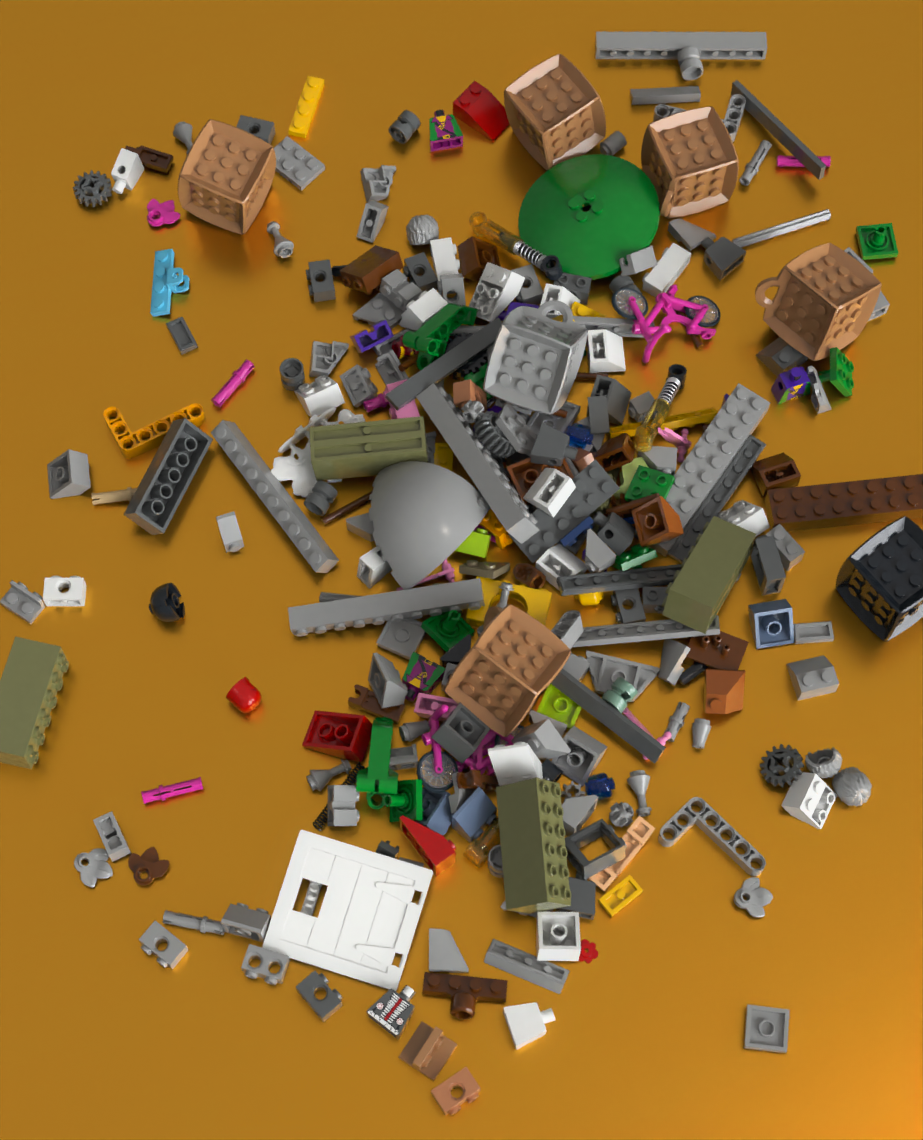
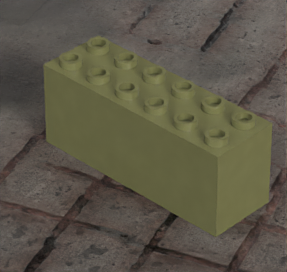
[309,416,429,481]
[662,516,756,634]
[0,637,69,769]
[496,778,571,914]

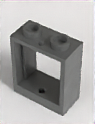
[750,535,786,596]
[565,819,626,880]

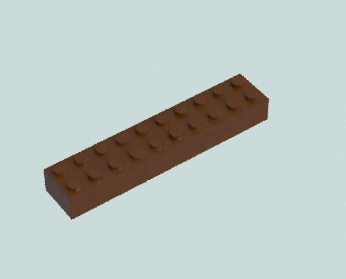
[764,474,923,532]

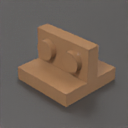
[399,1021,457,1081]

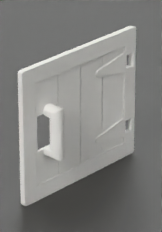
[262,830,433,991]

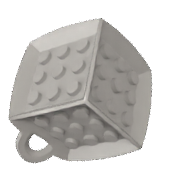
[483,300,588,415]

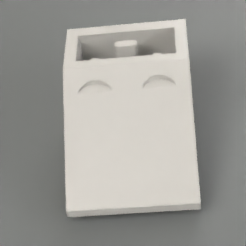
[469,262,525,322]
[488,742,543,786]

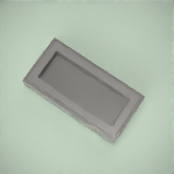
[793,621,834,644]

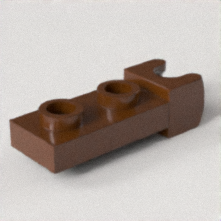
[348,684,406,724]
[456,770,500,791]

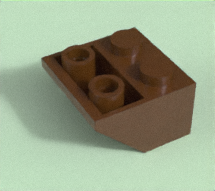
[750,453,801,497]

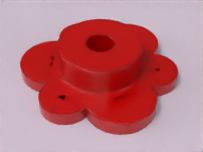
[578,939,598,963]

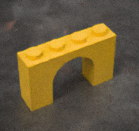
[466,576,552,628]

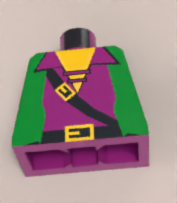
[429,110,463,152]
[402,652,446,702]

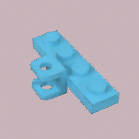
[150,249,190,317]

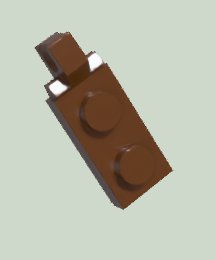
[125,146,174,173]

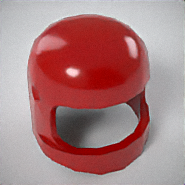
[226,677,262,713]

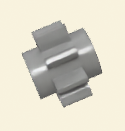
[461,400,484,423]
[561,781,585,801]
[609,802,634,827]

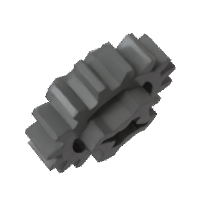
[73,170,112,207]
[760,744,804,788]

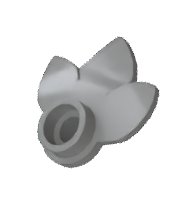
[74,848,113,888]
[734,877,773,917]

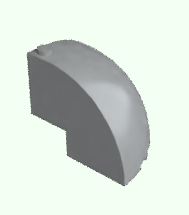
[369,461,491,590]

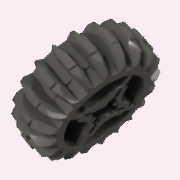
[474,411,516,458]

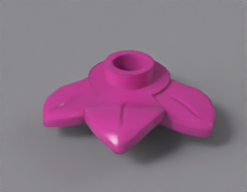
[147,199,180,226]

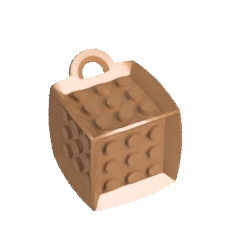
[504,54,606,171]
[641,106,739,219]
[177,119,276,234]
[755,243,882,361]
[444,604,571,737]

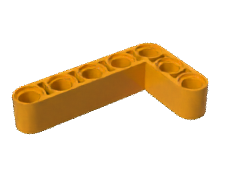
[103,403,206,459]

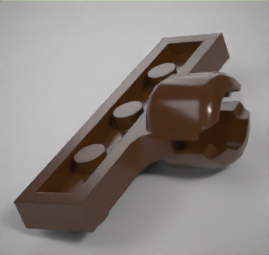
[422,972,508,1020]

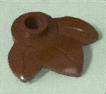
[128,846,169,886]

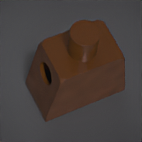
[593,433,636,472]

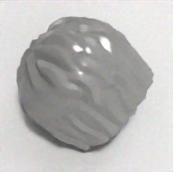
[406,215,439,245]
[805,747,843,778]
[832,767,872,806]

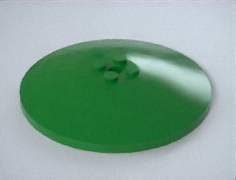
[518,154,660,280]

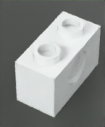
[43,576,87,606]

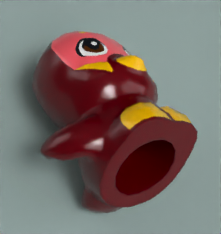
[392,335,419,359]

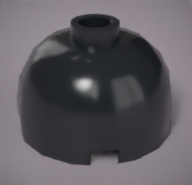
[149,583,185,622]

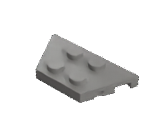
[353,273,406,329]
[495,402,537,457]
[585,651,660,702]

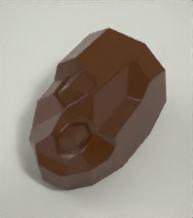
[513,563,546,589]

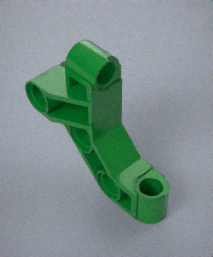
[402,303,478,370]
[356,717,399,809]

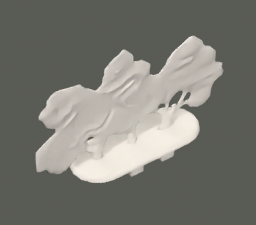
[271,407,366,497]

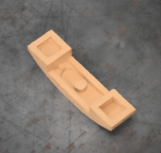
[588,816,655,891]

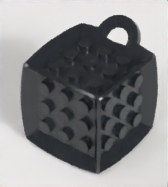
[836,516,923,642]

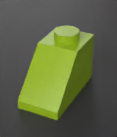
[455,528,492,558]

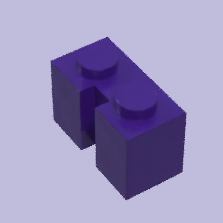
[350,320,394,353]

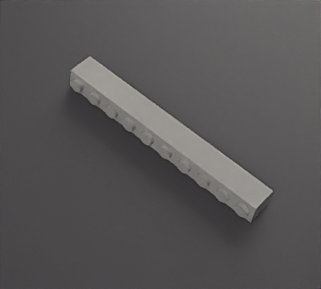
[595,31,767,59]
[211,420,339,573]
[288,578,485,636]

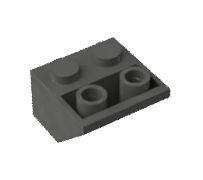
[586,374,632,425]

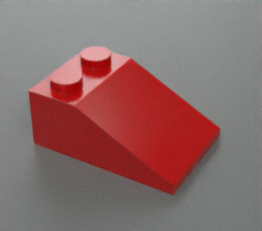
[453,80,510,142]
[302,710,373,762]
[399,815,456,876]

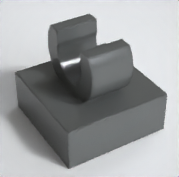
[376,841,399,859]

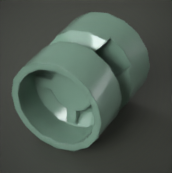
[601,677,638,713]

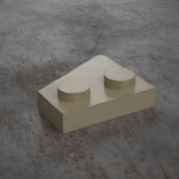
[459,560,510,579]

